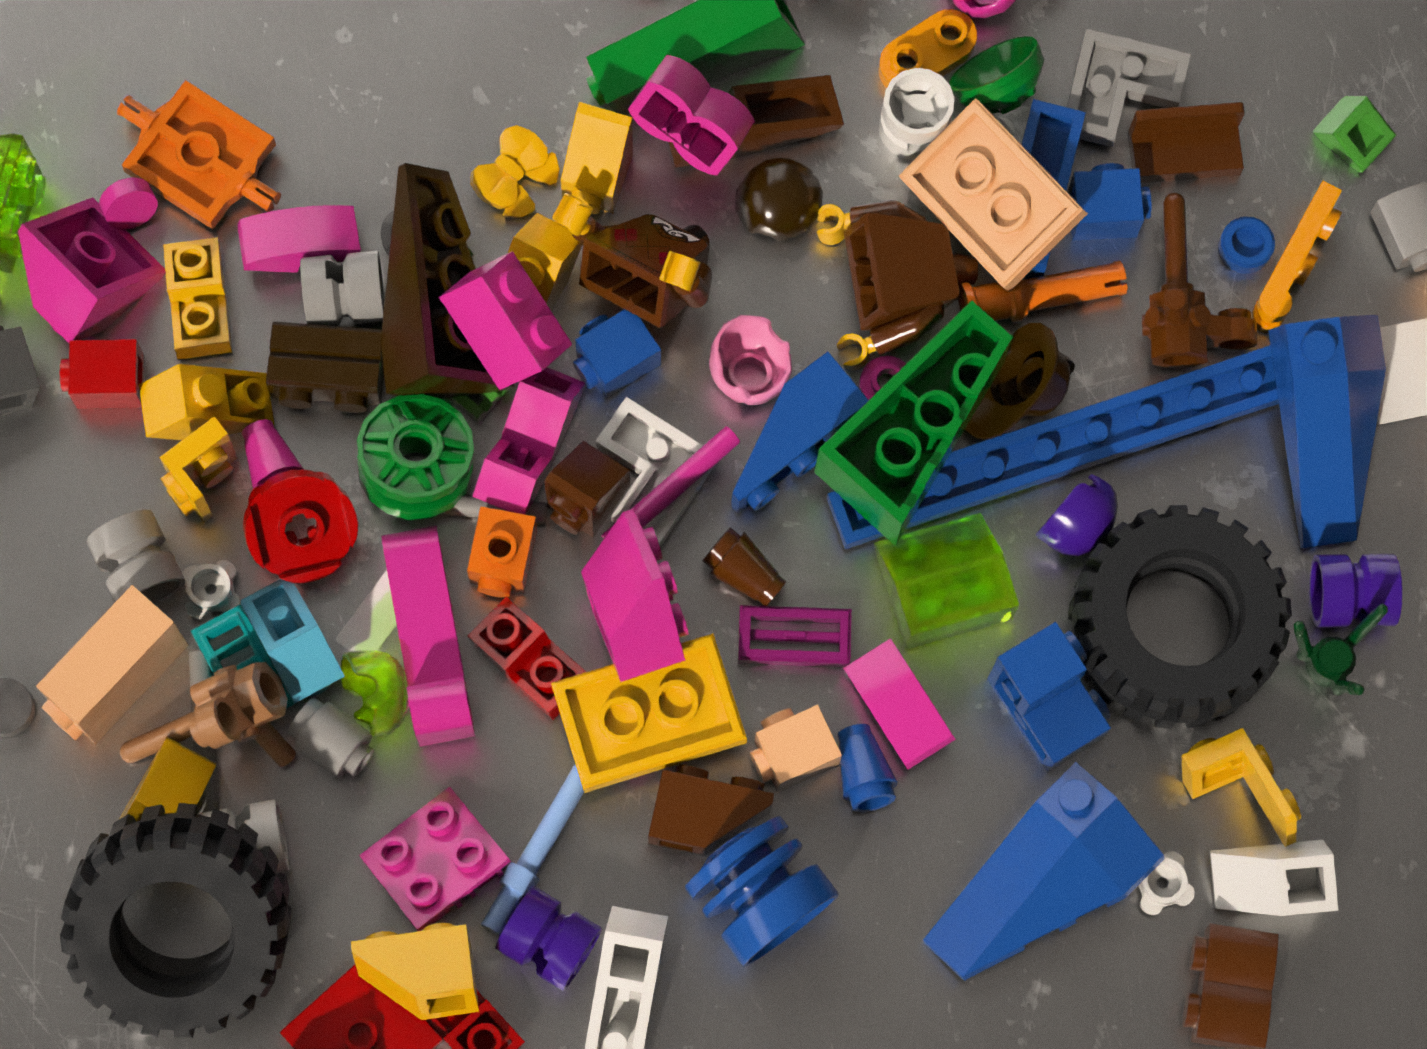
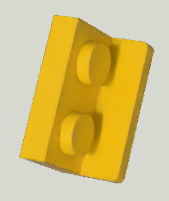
[159,417,238,523]

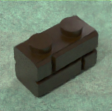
[266,322,384,413]

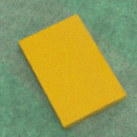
[551,633,747,793]

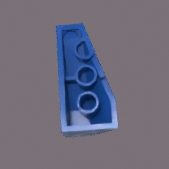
[1268,315,1386,549]
[923,762,1165,981]

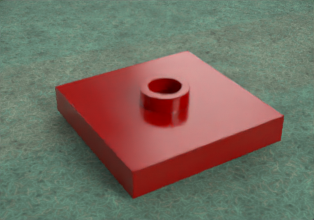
[279,965,443,1049]

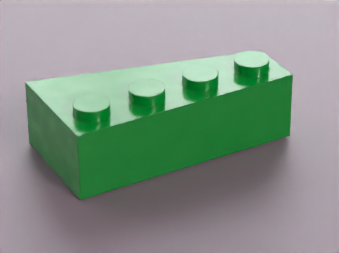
[814,301,1013,546]

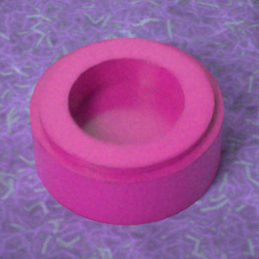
[99,177,158,230]

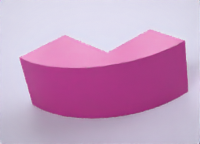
[472,367,585,515]

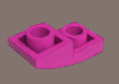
[237,205,361,273]
[843,638,956,770]

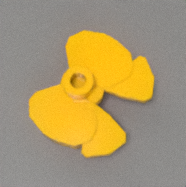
[470,125,560,218]

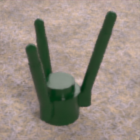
[1294,604,1388,696]

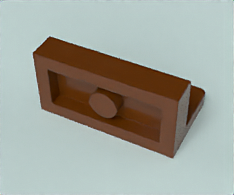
[1127,102,1245,183]

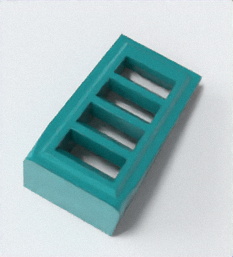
[190,604,294,709]

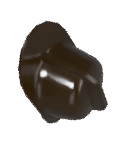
[965,323,1075,439]

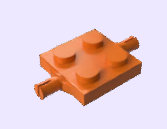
[117,80,281,230]

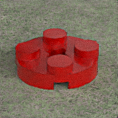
[243,469,358,583]

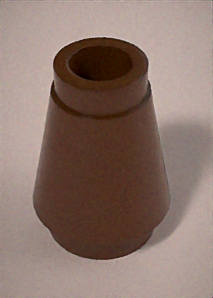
[702,527,787,606]

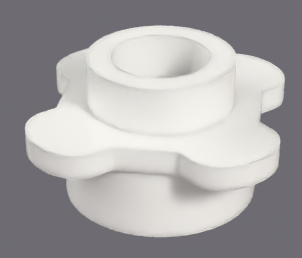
[182,560,241,620]
[1138,851,1195,915]

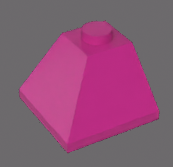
[18,197,166,343]

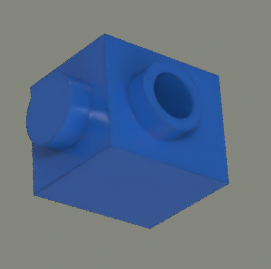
[1068,163,1152,241]
[573,309,661,399]

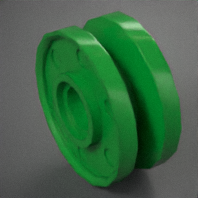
[357,394,474,520]

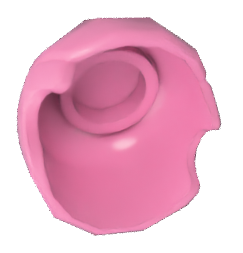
[709,315,792,405]

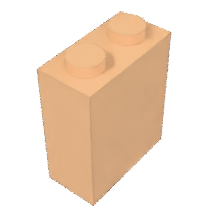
[36,585,189,744]

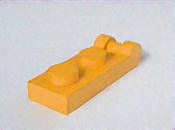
[1251,181,1342,334]

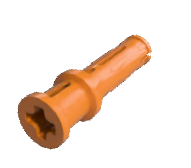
[958,260,1128,323]

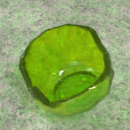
[341,650,409,736]

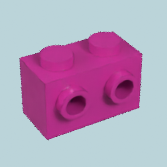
[439,251,572,390]

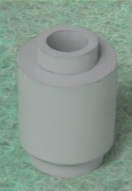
[287,698,374,779]

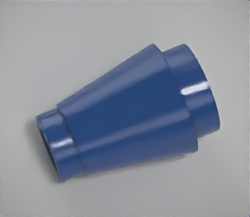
[837,724,898,812]

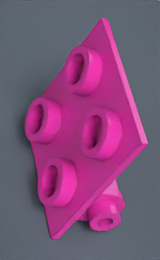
[359,786,511,931]

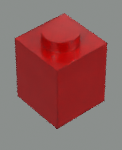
[59,339,144,409]

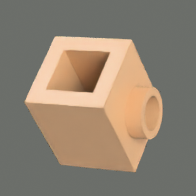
[750,705,842,793]

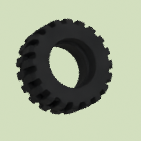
[1068,505,1292,729]
[60,803,292,1039]

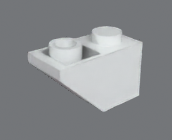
[1210,840,1339,916]

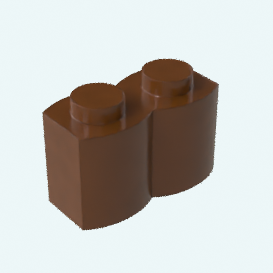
[1183,923,1279,1049]

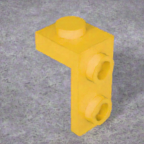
[1182,728,1301,847]

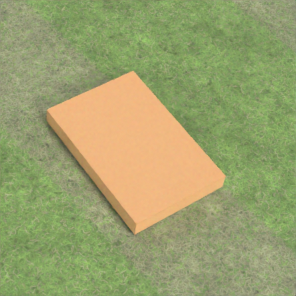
[899,98,1088,291]

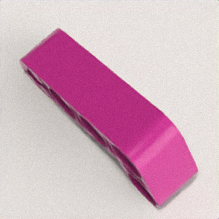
[381,526,475,747]

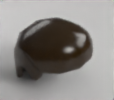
[735,158,823,241]

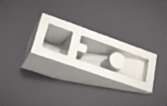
[585,906,669,1049]

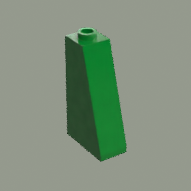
[586,0,805,115]

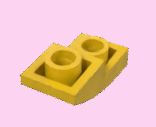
[163,237,232,360]

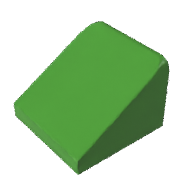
[1313,96,1396,173]

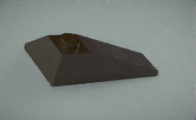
[381,163,514,399]

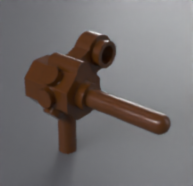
[1142,193,1257,369]

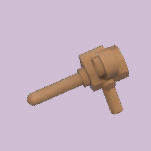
[120,662,296,767]

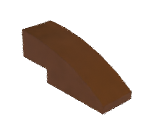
[669,75,844,168]

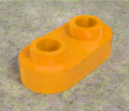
[878,9,977,88]

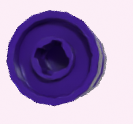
[1309,554,1402,627]
[495,886,603,992]

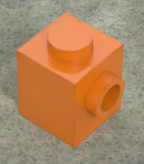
[467,506,537,598]

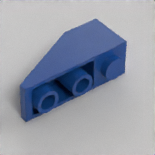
[731,351,869,515]

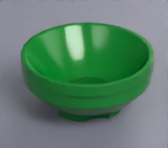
[949,36,1045,114]

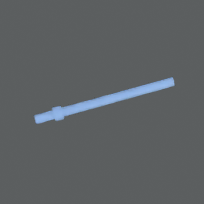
[481,764,584,936]

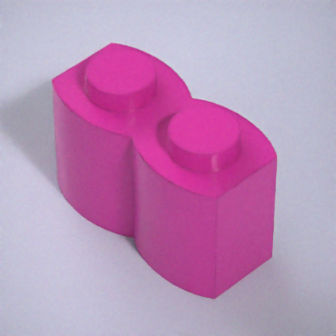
[628,55,754,176]

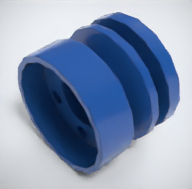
[685,816,839,967]

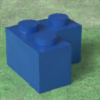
[987,621,1111,773]

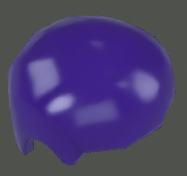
[1035,474,1118,556]

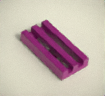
[738,605,852,667]

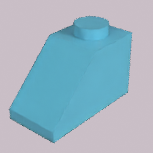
[241,579,345,703]

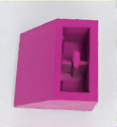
[581,509,689,682]

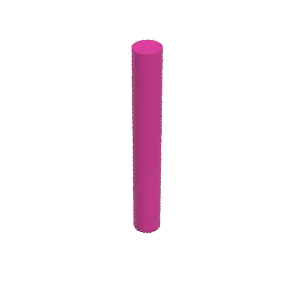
[601,426,740,540]

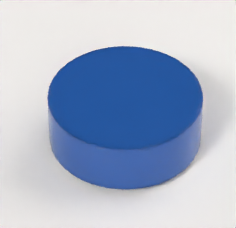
[1218,216,1275,274]

